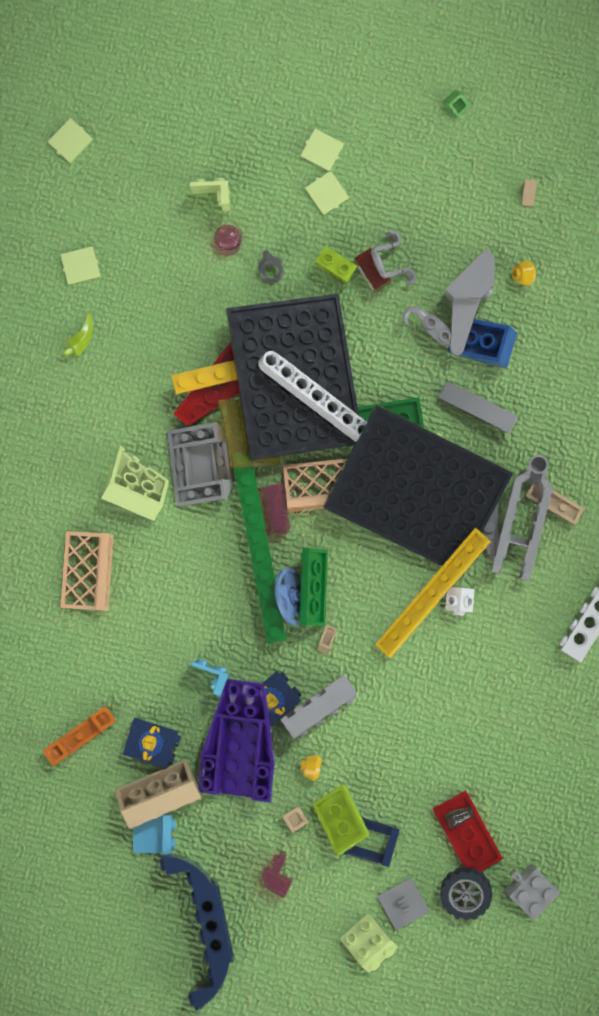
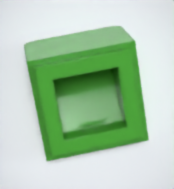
[442,90,471,119]

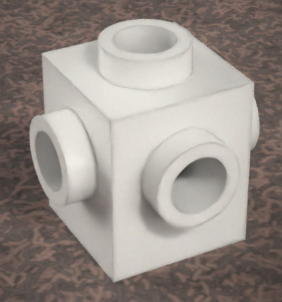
[445,587,474,616]

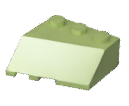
[101,446,169,521]

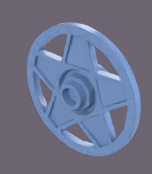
[275,568,301,626]

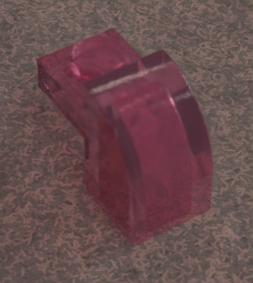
[263,851,293,898]

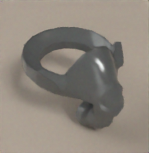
[258,250,284,283]

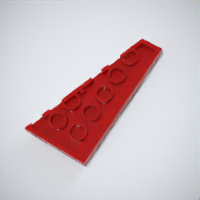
[173,342,239,426]

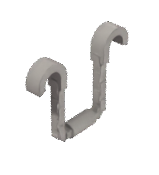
[371,230,416,286]

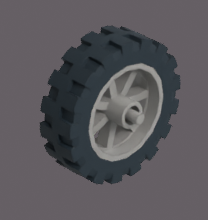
[440,866,492,921]

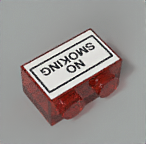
[354,248,391,293]

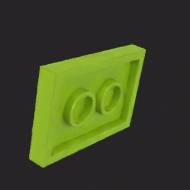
[312,784,370,855]

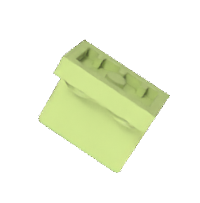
[190,178,230,211]

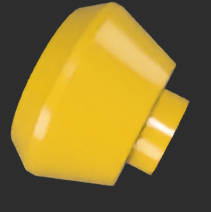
[512,260,536,286]
[300,755,321,781]

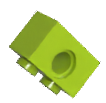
[315,246,358,285]

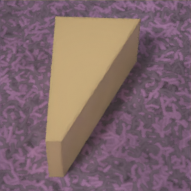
[522,179,537,207]
[317,625,337,655]

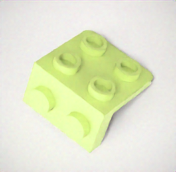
[341,914,398,973]

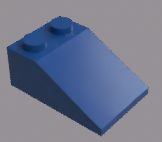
[448,319,517,369]

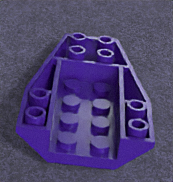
[198,679,275,803]

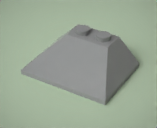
[167,422,234,507]

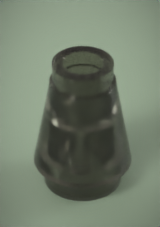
[444,806,474,829]

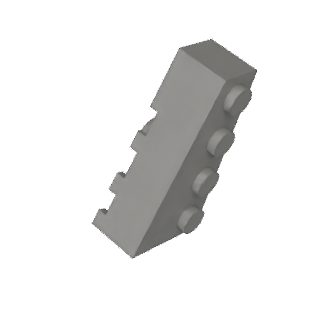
[280,675,357,739]

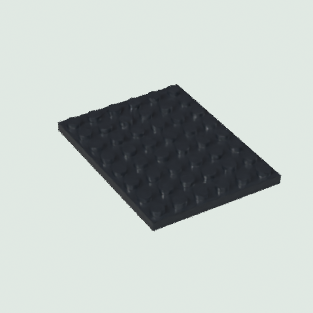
[225,293,362,460]
[323,404,513,566]

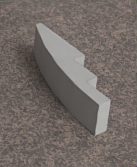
[439,382,518,434]

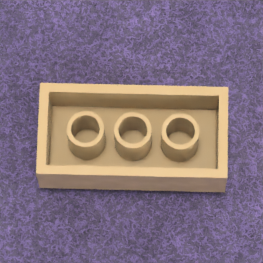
[115,759,201,829]

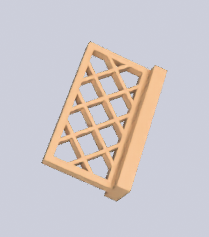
[283,459,347,512]
[60,531,114,611]

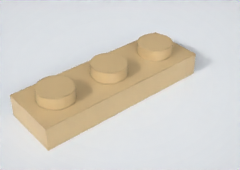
[525,483,585,525]

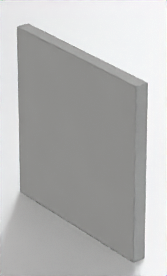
[377,878,430,930]

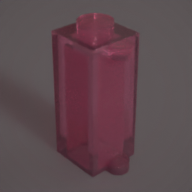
[258,483,291,535]

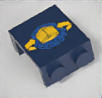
[263,671,302,726]
[122,717,181,768]

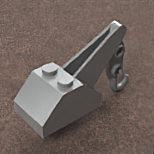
[403,249,495,356]

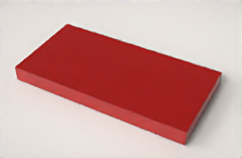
[432,790,503,872]

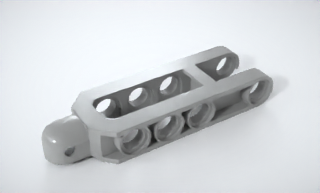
[491,455,553,581]

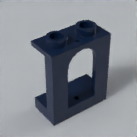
[344,817,400,867]

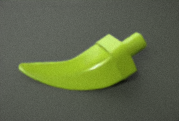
[62,313,93,357]

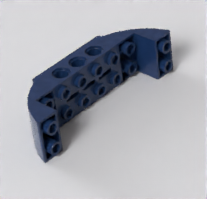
[160,853,234,1011]

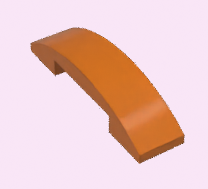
[42,706,116,767]

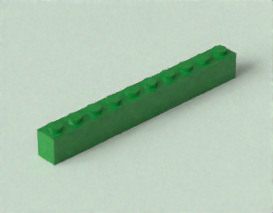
[232,451,287,643]

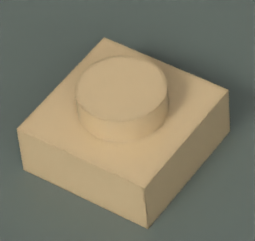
[282,806,309,833]

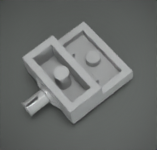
[504,864,560,920]

